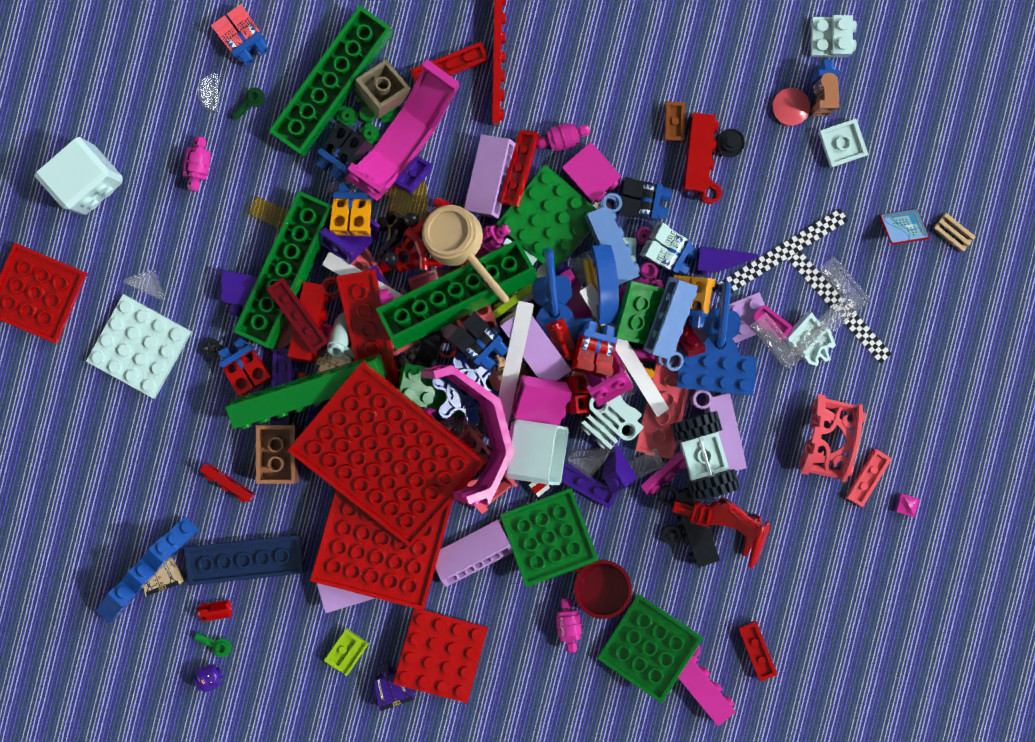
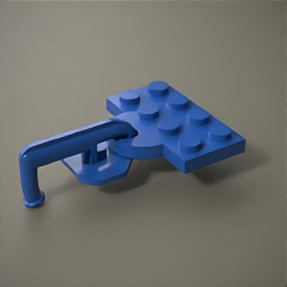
[521,247,594,364]
[676,282,758,396]

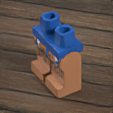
[811,60,839,117]

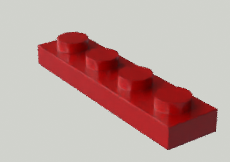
[410,42,489,83]
[499,130,540,207]

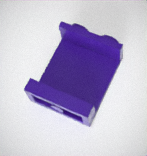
[319,219,380,265]

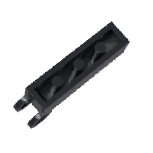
[658,485,720,568]

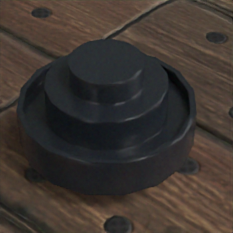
[716,129,745,158]

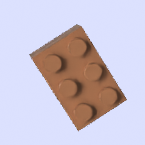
[256,424,299,484]

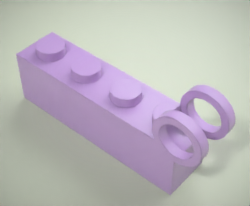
[690,390,747,471]

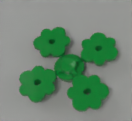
[337,91,398,145]

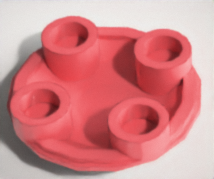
[772,88,810,126]

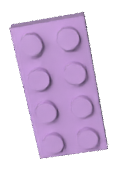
[688,292,765,349]

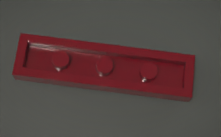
[267,277,329,353]

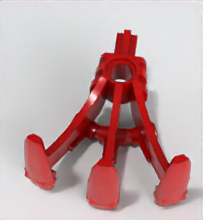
[378,198,477,273]
[672,497,770,568]

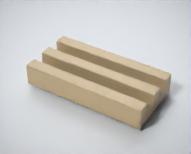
[932,213,976,252]

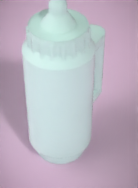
[327,313,354,359]

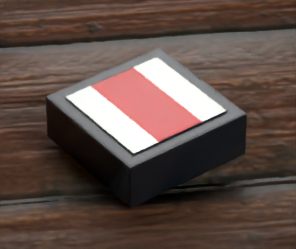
[526,482,553,499]

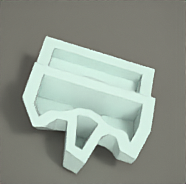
[784,312,836,366]

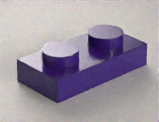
[394,156,433,195]

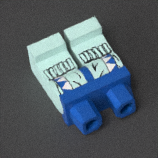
[639,223,699,275]

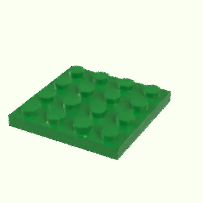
[496,165,597,271]
[500,488,599,588]
[597,594,704,704]

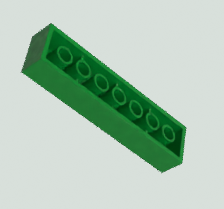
[269,5,393,158]
[233,190,332,349]
[376,240,538,350]
[225,353,387,430]

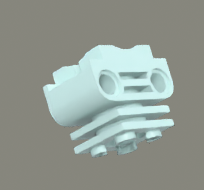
[579,395,644,450]

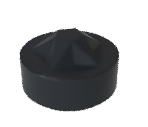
[201,339,222,358]
[661,525,681,545]

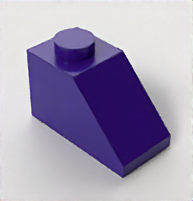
[603,445,637,493]

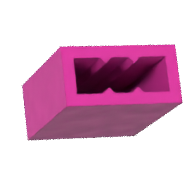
[561,142,622,204]
[512,375,572,426]

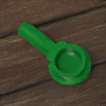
[194,633,232,658]

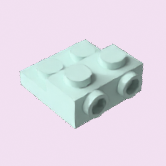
[810,15,857,58]

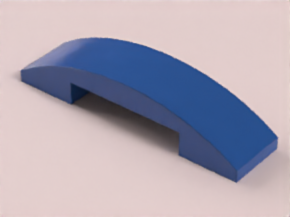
[591,245,619,324]

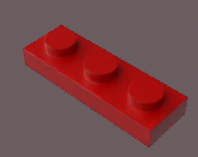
[200,463,256,503]
[738,620,778,682]

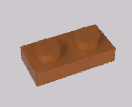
[664,101,686,142]

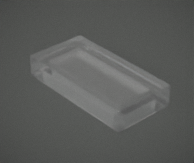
[628,448,665,481]

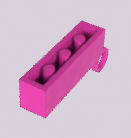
[679,645,736,726]

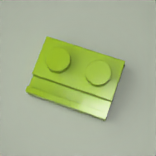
[324,628,369,676]

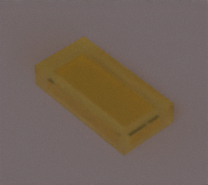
[249,196,288,229]

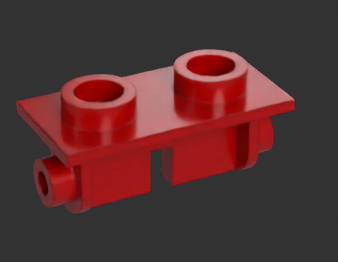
[545,318,575,361]

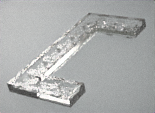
[750,256,871,370]

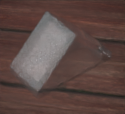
[123,269,165,300]
[568,448,610,478]

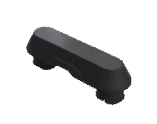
[414,329,443,368]

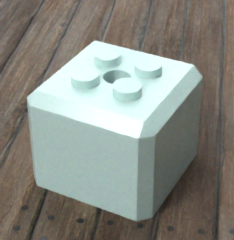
[35,137,123,215]
[505,419,569,485]

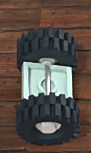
[670,411,740,502]

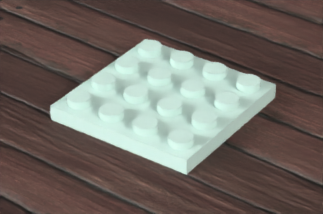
[86,294,192,399]

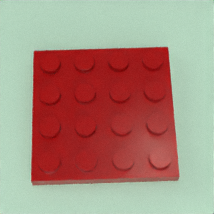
[0,242,88,344]
[393,608,488,703]

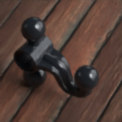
[376,211,419,266]

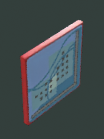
[880,209,930,245]

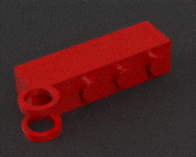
[682,112,722,204]
[288,277,341,364]

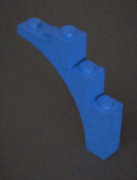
[96,517,199,624]

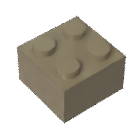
[355,59,410,119]

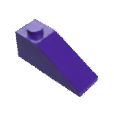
[695,247,758,276]

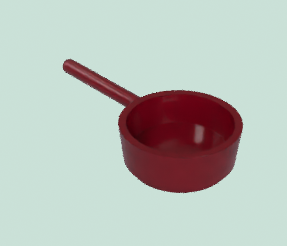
[573,560,632,619]

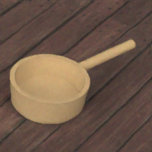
[422,205,509,303]

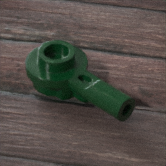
[232,87,265,120]

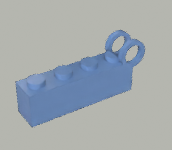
[584,193,640,285]
[643,276,698,371]

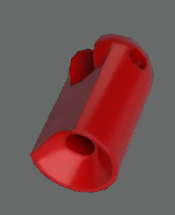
[196,600,232,622]

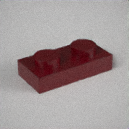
[677,324,706,357]

